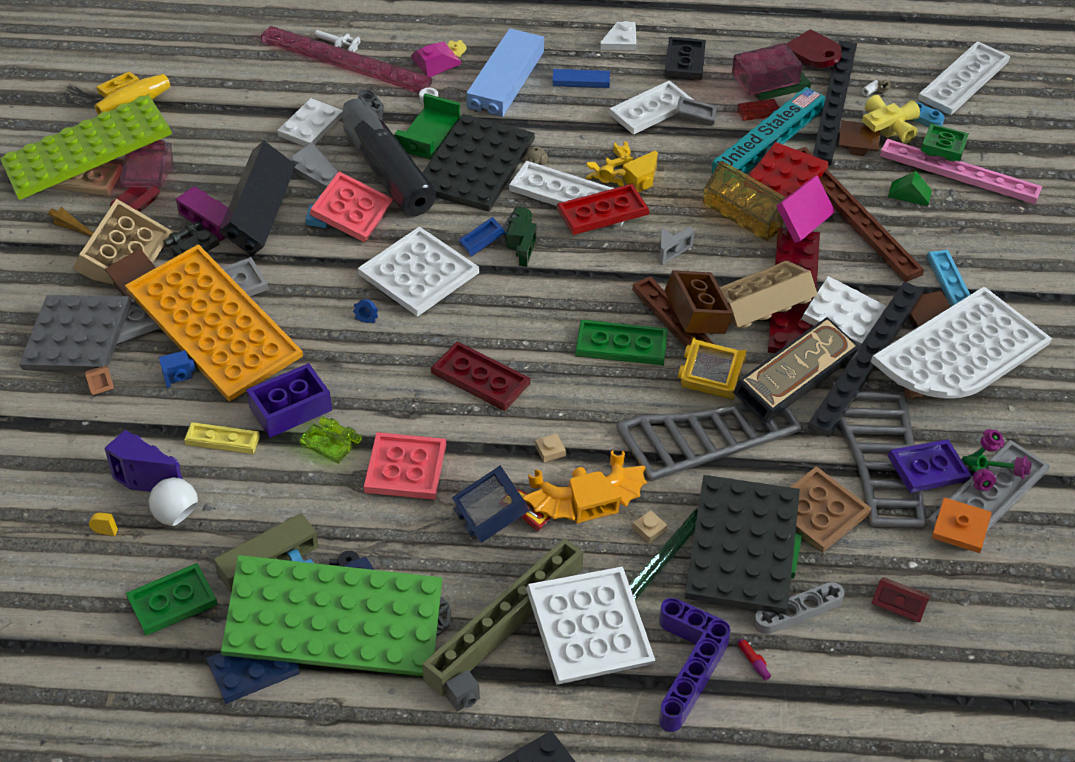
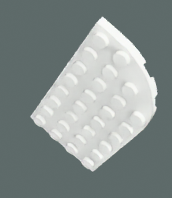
[871,287,1052,398]

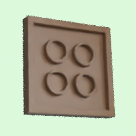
[790,466,871,553]

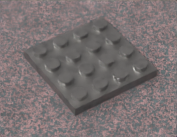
[19,295,131,372]

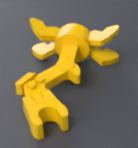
[586,141,633,187]

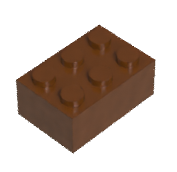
[664,270,734,334]

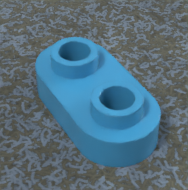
[913,102,945,127]

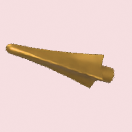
[48,206,94,237]

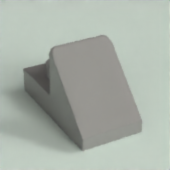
[660,227,694,265]

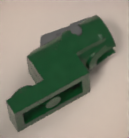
[502,207,537,267]

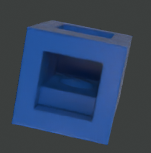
[159,350,196,388]

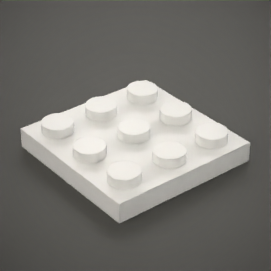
[802,276,886,349]

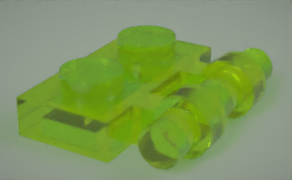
[300,416,362,464]

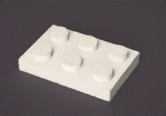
[277,98,343,147]

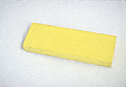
[184,422,260,454]

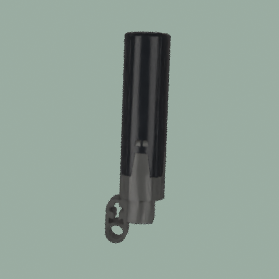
[342,90,436,216]

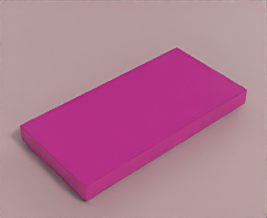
[776,176,835,243]

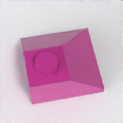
[411,41,461,78]

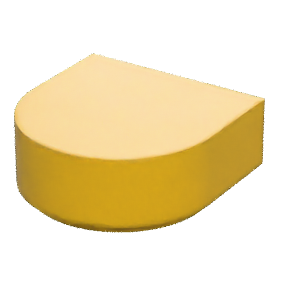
[89,513,118,536]

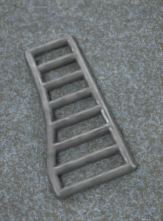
[838,391,927,528]
[617,401,802,481]

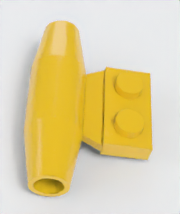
[95,71,170,115]

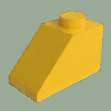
[622,150,658,192]

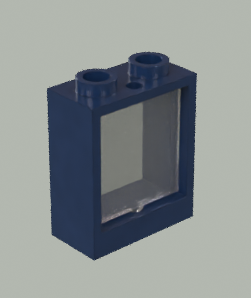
[452,465,530,543]

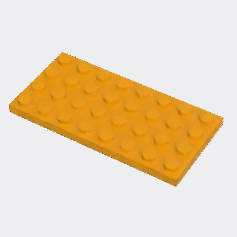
[125,244,303,402]

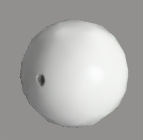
[148,477,198,526]

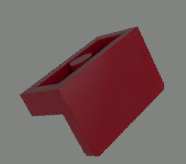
[110,182,161,212]
[871,577,931,622]

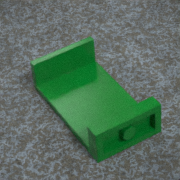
[394,93,461,160]

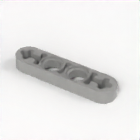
[754,582,844,634]

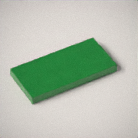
[575,320,668,366]

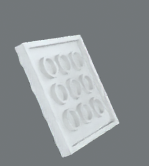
[358,227,479,317]
[526,567,656,684]

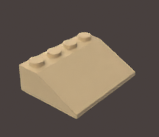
[73,199,172,285]
[720,261,818,328]

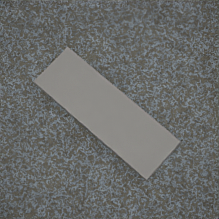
[927,440,1050,551]

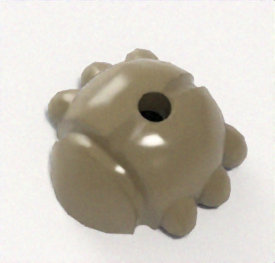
[524,146,548,165]

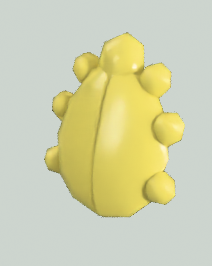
[447,40,467,58]

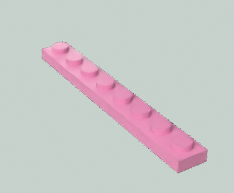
[880,139,1043,204]

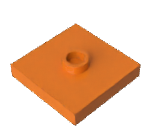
[931,497,992,553]

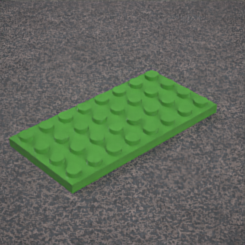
[221,555,443,676]

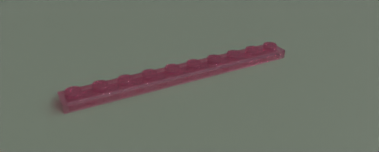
[261,26,432,93]

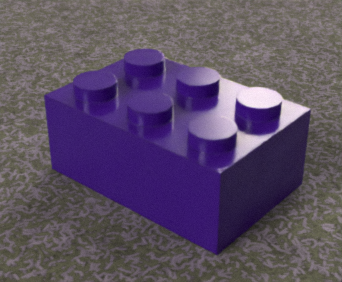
[246,363,332,438]

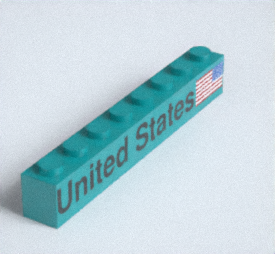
[711,87,825,187]

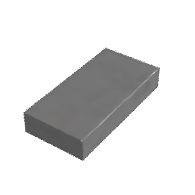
[676,96,717,126]

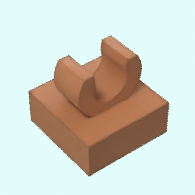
[84,365,114,395]

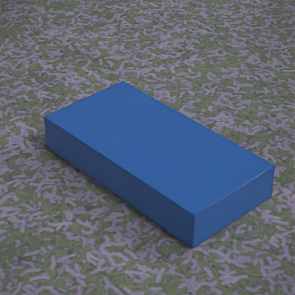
[459,217,505,256]

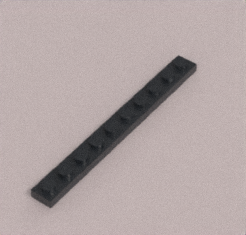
[813,41,857,165]
[808,282,924,437]

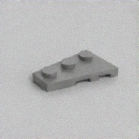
[289,142,338,190]

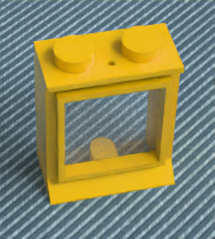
[678,338,746,400]

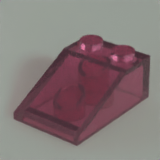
[119,140,173,188]

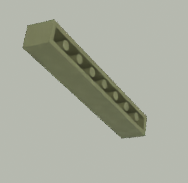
[423,538,583,696]

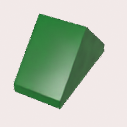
[888,171,932,206]

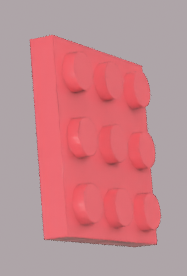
[310,171,393,243]
[364,432,446,500]

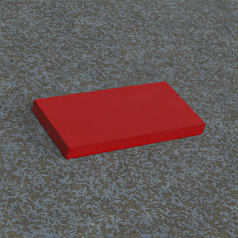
[557,184,649,235]

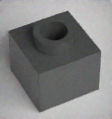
[445,670,480,712]

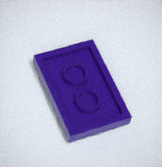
[887,439,972,493]

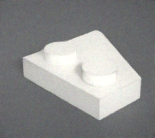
[600,21,636,50]

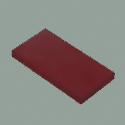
[431,341,531,411]

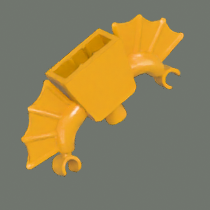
[522,450,647,524]

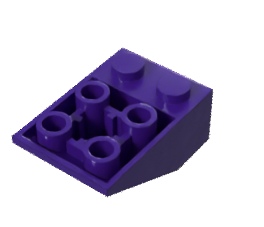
[104,430,183,492]

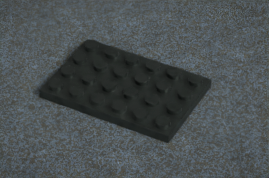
[423,114,535,212]
[685,475,800,615]

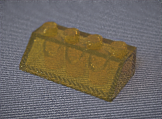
[703,161,786,241]

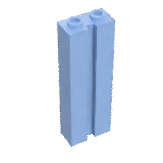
[467,28,544,117]

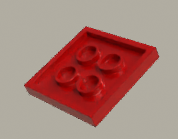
[744,142,828,201]

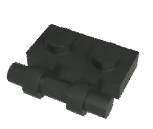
[163,221,220,256]

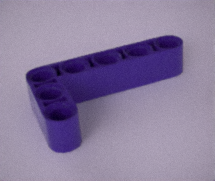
[659,598,731,732]

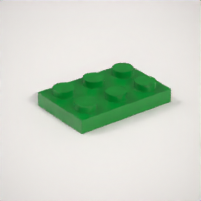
[921,123,969,162]
[126,563,218,636]

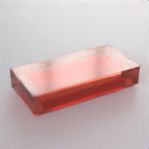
[737,99,779,121]

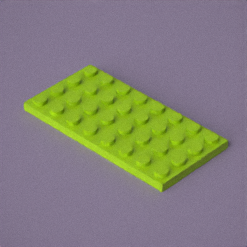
[0,94,172,200]

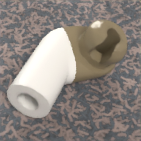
[861,80,891,97]

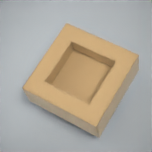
[535,434,566,462]
[633,510,668,543]

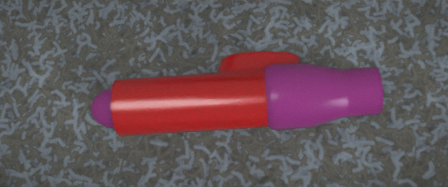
[738,639,771,681]

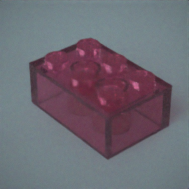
[732,43,803,96]

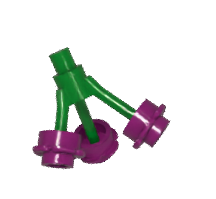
[961,429,1032,491]

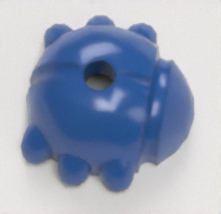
[353,299,378,323]

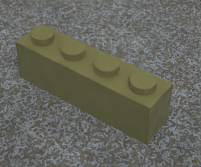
[214,513,319,593]

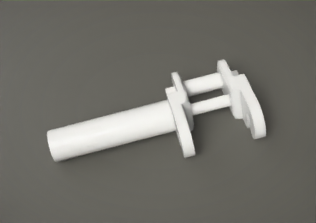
[315,30,360,55]

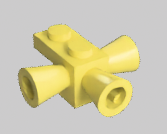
[862,95,920,144]

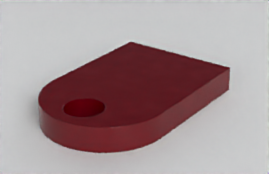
[783,29,842,68]

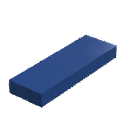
[553,69,610,88]

